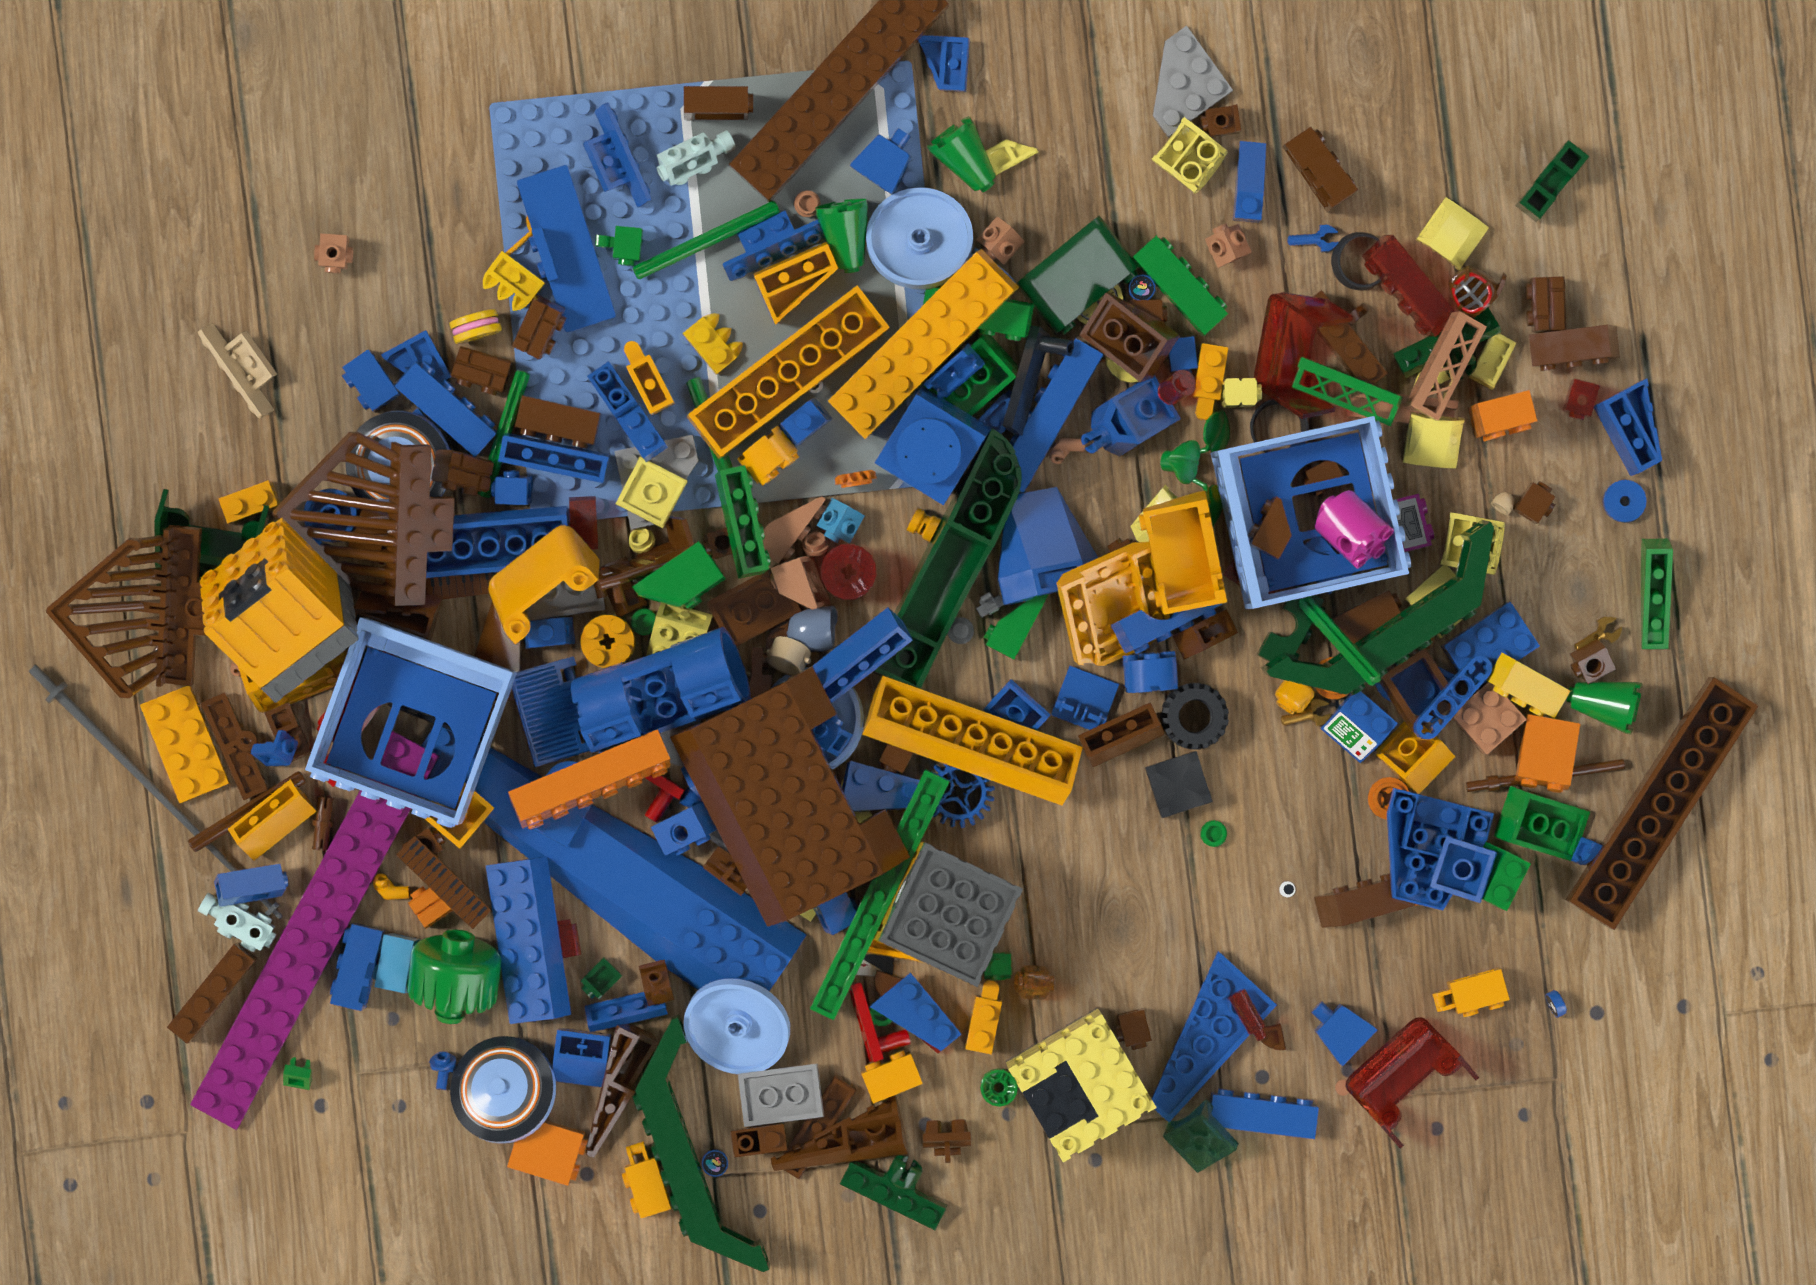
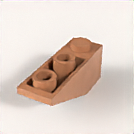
[763,496,827,564]

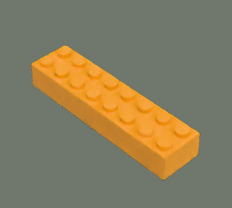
[828,249,1019,439]
[687,285,890,460]
[862,676,1083,805]

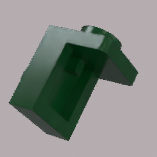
[581,957,623,999]

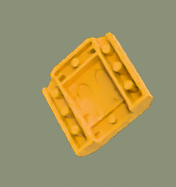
[1056,542,1170,666]

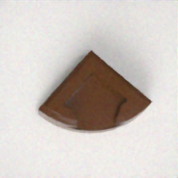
[1344,303,1369,326]
[766,621,789,650]
[875,969,902,996]
[1255,1023,1286,1050]

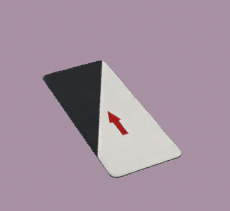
[856,954,894,976]

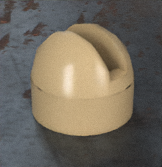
[1491,492,1515,515]

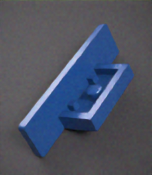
[583,102,651,207]
[722,211,825,281]

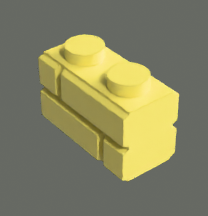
[1221,378,1262,408]

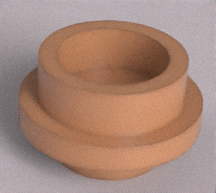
[794,190,821,217]
[803,532,829,556]

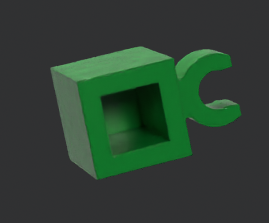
[595,226,643,266]

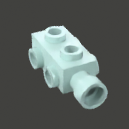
[657,130,736,186]
[198,893,277,952]

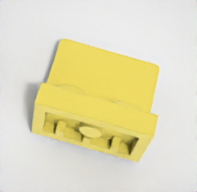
[646,603,713,656]

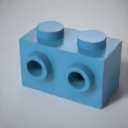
[373,933,422,993]

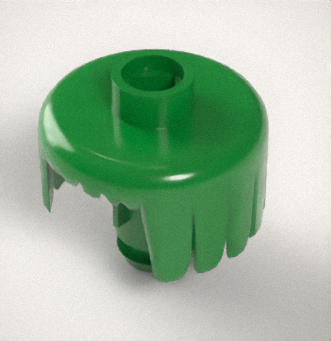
[407,929,501,1024]

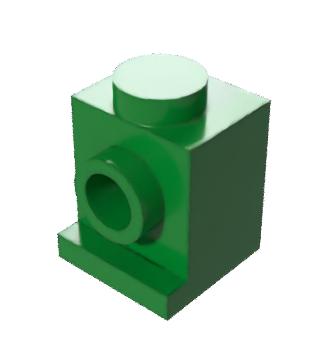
[984,952,1012,980]

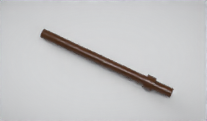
[1466,759,1625,792]

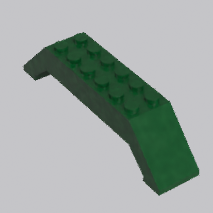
[1260,520,1494,695]
[633,1014,770,1272]

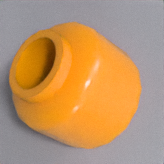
[1275,680,1315,715]

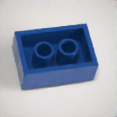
[1441,602,1540,687]

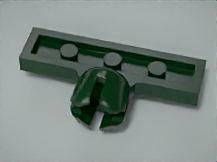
[1393,307,1501,380]
[840,1155,947,1230]

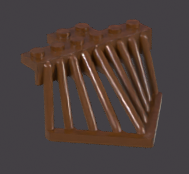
[273,431,454,606]
[46,525,207,698]

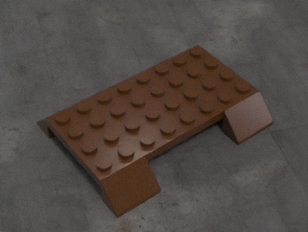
[670,666,910,927]

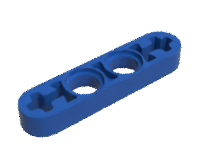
[1413,656,1492,740]

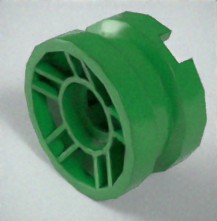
[980,1068,1018,1107]

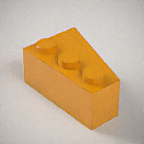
[753,242,838,325]

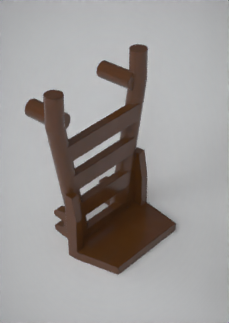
[594,515,694,603]

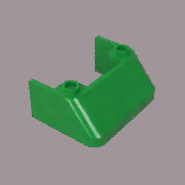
[633,541,726,610]

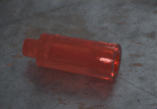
[1228,988,1267,1041]

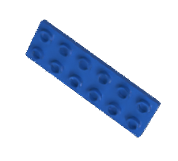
[517,165,616,333]

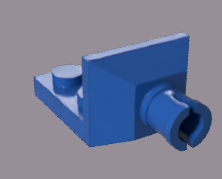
[1081,376,1181,457]

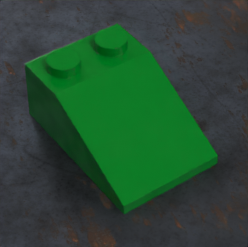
[924,334,1019,416]
[1494,786,1590,861]

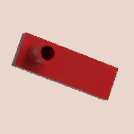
[645,775,686,823]
[848,982,911,1062]

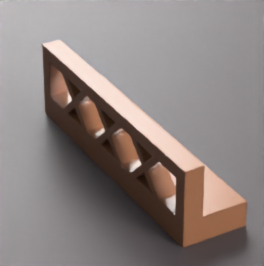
[1404,311,1487,421]
[1346,389,1458,424]

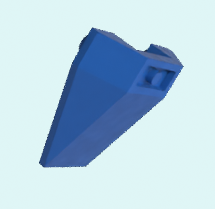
[998,487,1098,605]
[1387,788,1494,911]

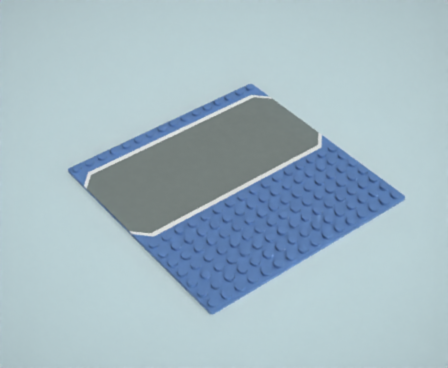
[489,61,951,522]

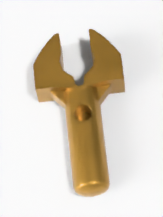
[1574,617,1622,650]
[1280,698,1332,726]

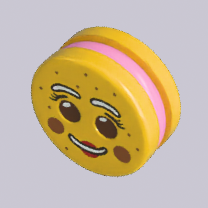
[449,309,502,344]

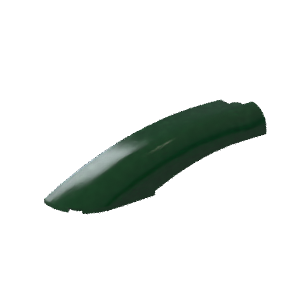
[873,429,1022,689]

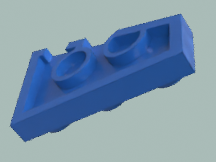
[842,761,920,812]
[870,972,961,1051]

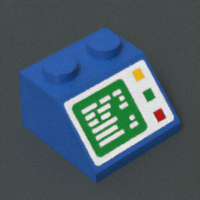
[1320,691,1398,763]

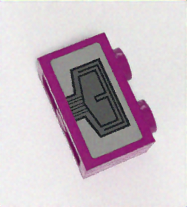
[1396,494,1435,552]

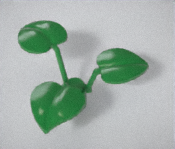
[1160,409,1230,526]

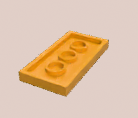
[140,686,230,803]

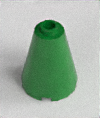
[927,116,996,193]
[815,198,868,273]
[1567,682,1643,735]

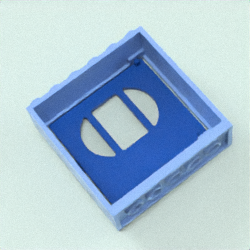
[1211,416,1411,609]
[305,617,517,828]

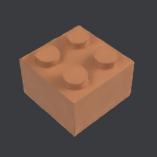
[1452,681,1527,755]

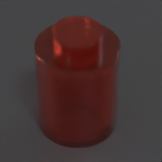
[1158,370,1196,405]
[557,919,582,958]

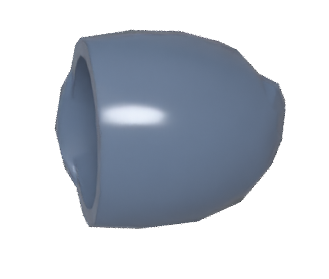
[786,606,838,652]

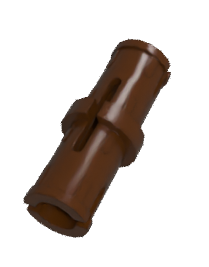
[312,796,334,851]

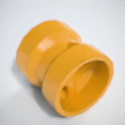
[906,507,941,542]

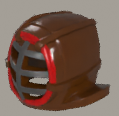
[1448,265,1507,318]

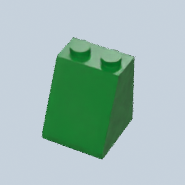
[1482,842,1531,911]

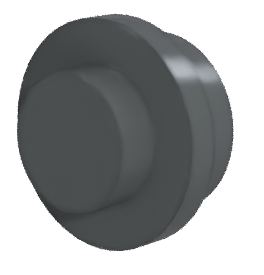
[948,617,974,644]

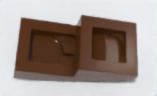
[264,702,312,762]

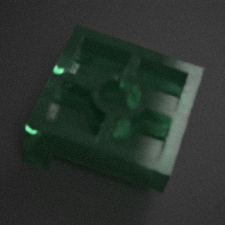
[1163,1100,1239,1173]

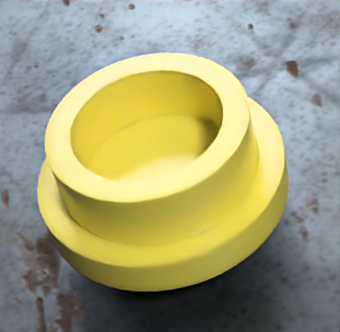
[629,527,655,553]

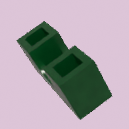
[1515,140,1589,222]
[1256,585,1325,662]

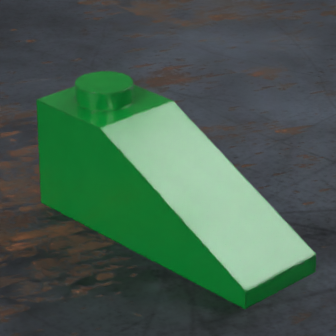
[983,594,1049,660]

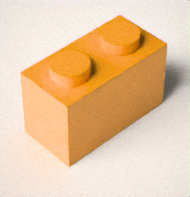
[219,480,280,525]
[861,1050,923,1104]

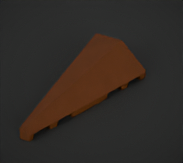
[585,1024,659,1158]
[771,1095,908,1171]

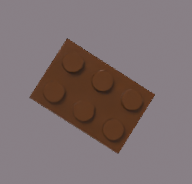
[706,565,802,647]

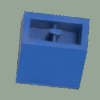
[553,1028,612,1087]

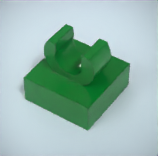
[283,1057,312,1090]

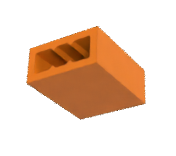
[1515,714,1580,793]
[507,1120,588,1186]

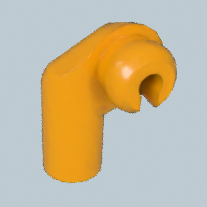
[373,873,410,900]

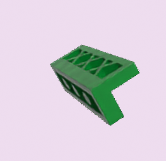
[1292,357,1403,426]

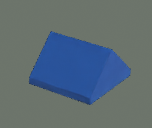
[983,679,1051,730]
[1430,836,1497,903]

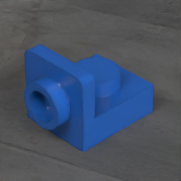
[251,730,298,766]

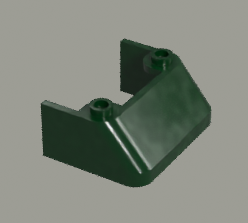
[154,489,269,580]

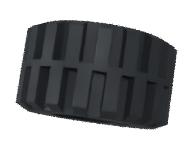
[1161,683,1229,750]

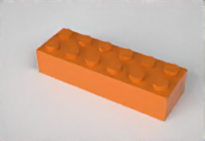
[508,729,671,830]

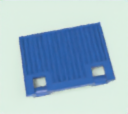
[512,656,590,767]

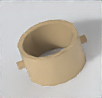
[766,636,811,676]

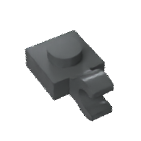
[976,592,1004,617]

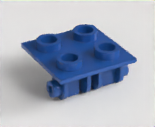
[1051,666,1119,730]

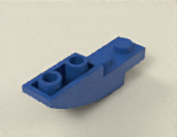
[587,361,668,462]

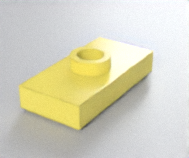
[1469,333,1516,390]

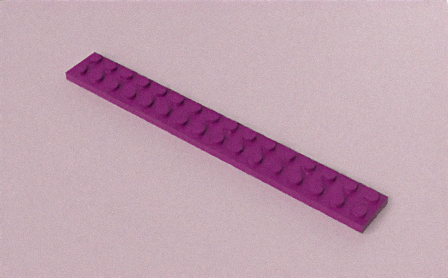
[190,731,440,1130]

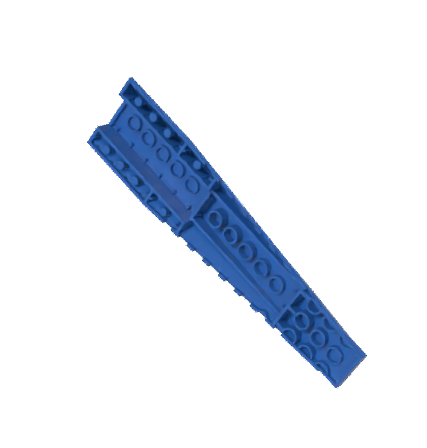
[421,727,807,991]

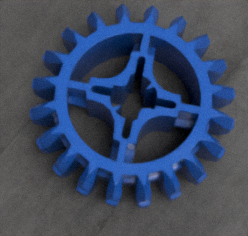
[933,763,995,828]

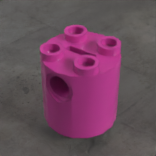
[1315,490,1394,569]

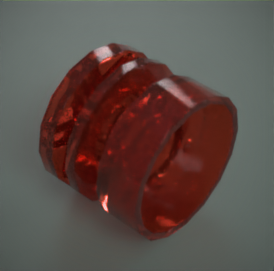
[821,544,876,600]

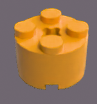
[737,426,799,486]
[581,615,636,668]

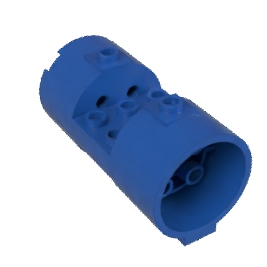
[571,627,751,754]

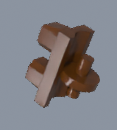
[703,846,747,896]
[923,1119,971,1163]

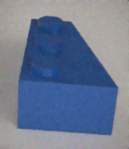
[1593,378,1662,476]
[330,923,385,1011]

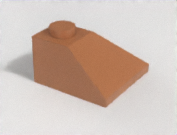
[770,555,830,610]

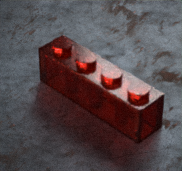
[1361,235,1455,337]

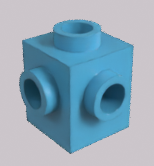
[817,498,865,544]

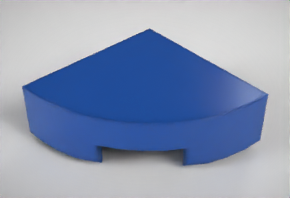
[1571,837,1603,865]

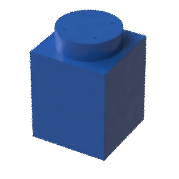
[875,386,991,505]

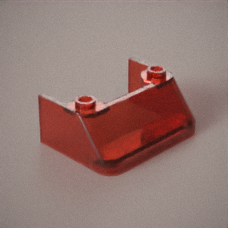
[1254,292,1353,419]
[1345,1017,1480,1149]

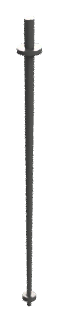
[29,665,282,919]

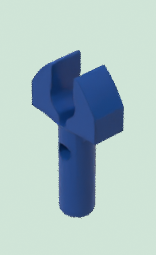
[1287,225,1339,252]

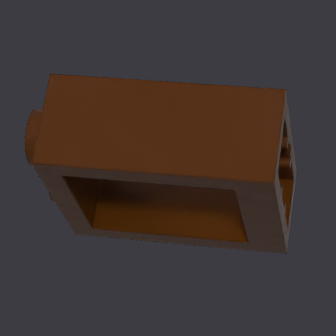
[684,86,753,120]
[1379,648,1451,733]

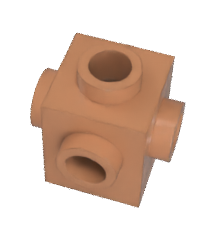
[976,216,1025,265]
[1205,223,1252,268]
[314,233,353,274]

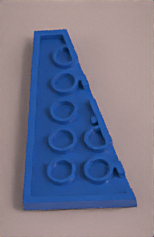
[1151,951,1277,1122]

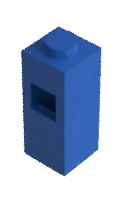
[214,864,288,907]

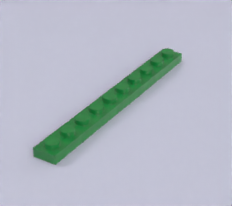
[810,769,949,1020]

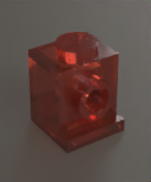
[1563,379,1600,421]

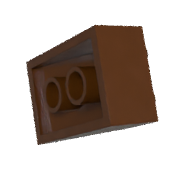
[1079,292,1180,383]

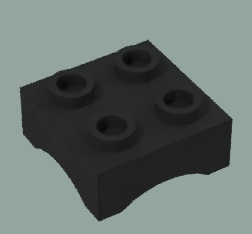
[1145,751,1213,818]

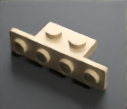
[198,324,277,418]

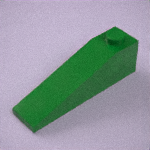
[1641,538,1673,649]

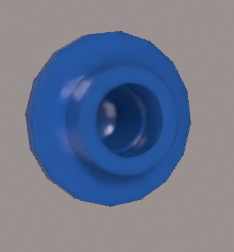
[429,1051,456,1090]

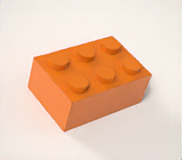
[1468,390,1537,442]

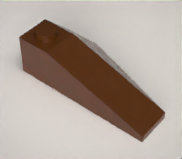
[468,602,522,701]

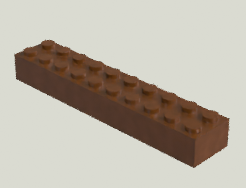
[729,0,949,203]
[1565,677,1758,930]

